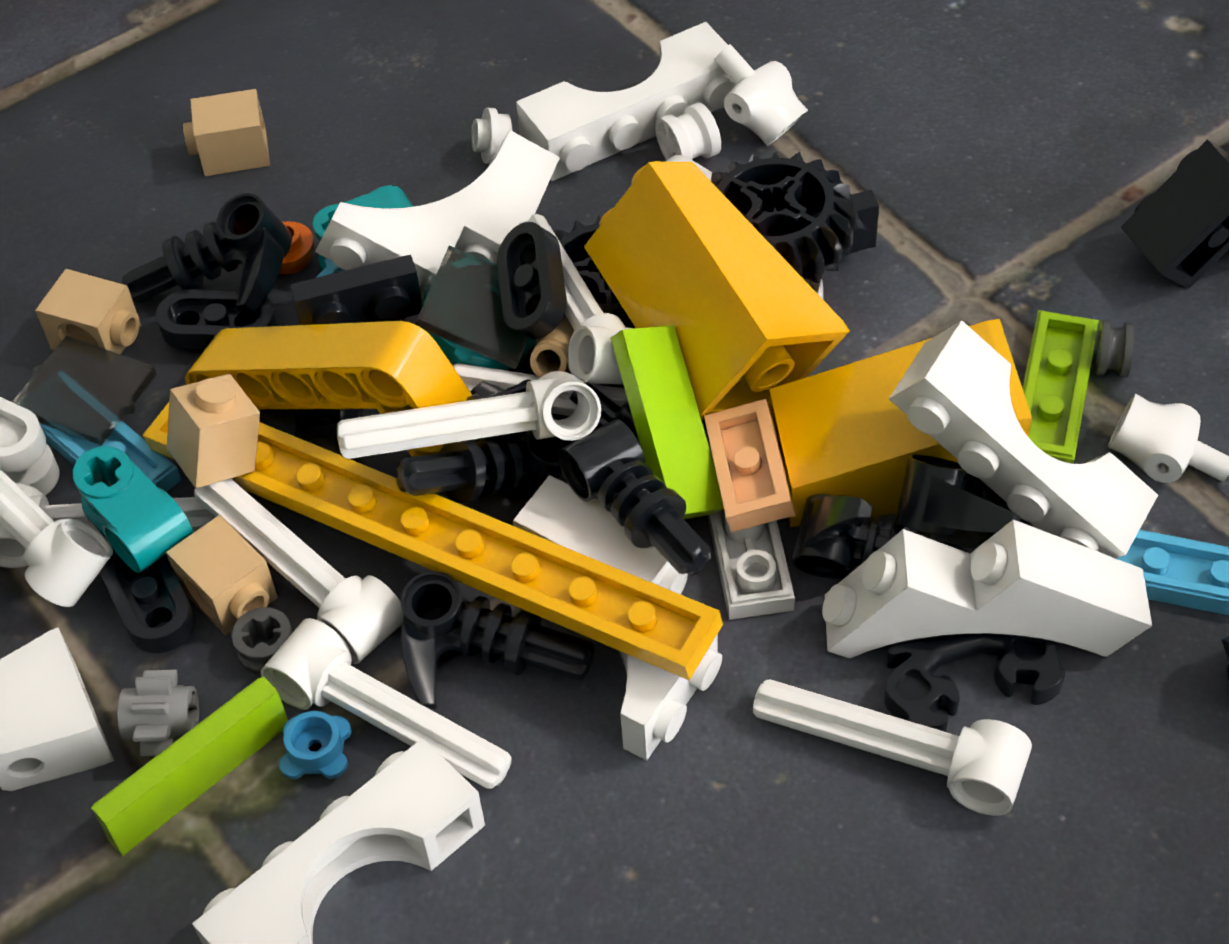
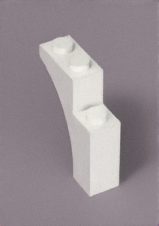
[315,130,560,302]
[513,475,722,761]
[822,519,1152,659]

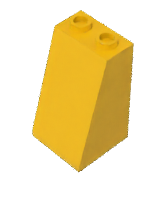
[584,161,850,420]
[769,319,1032,527]

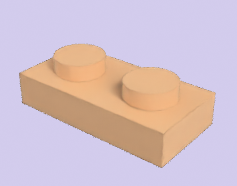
[704,399,795,532]

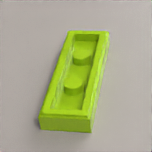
[1022,310,1099,464]
[610,325,724,519]
[91,676,288,856]

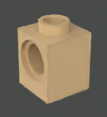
[35,269,141,367]
[166,515,278,636]

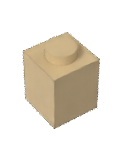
[183,89,270,176]
[167,374,260,488]

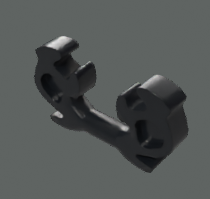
[884,633,1066,732]

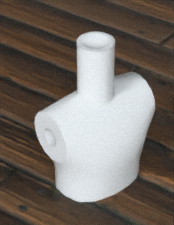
[714,44,808,147]
[1108,393,1229,483]

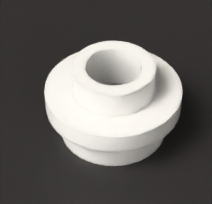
[471,108,512,164]

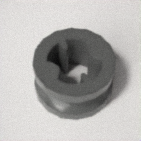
[1094,320,1134,378]
[231,607,293,675]

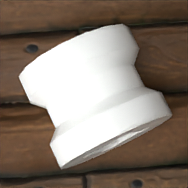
[655,102,721,161]

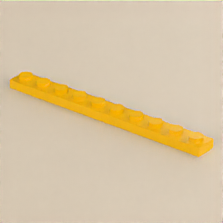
[142,402,723,681]

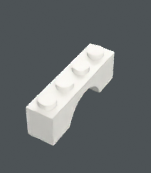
[516,22,736,181]
[889,320,1158,558]
[192,738,485,944]

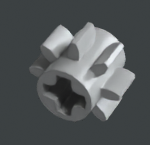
[117,670,199,757]

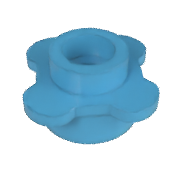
[279,711,351,779]

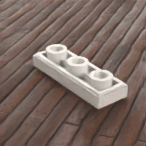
[707,449,795,620]

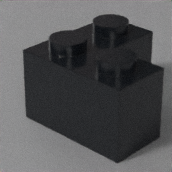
[1121,139,1229,289]

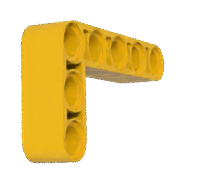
[185,321,499,457]

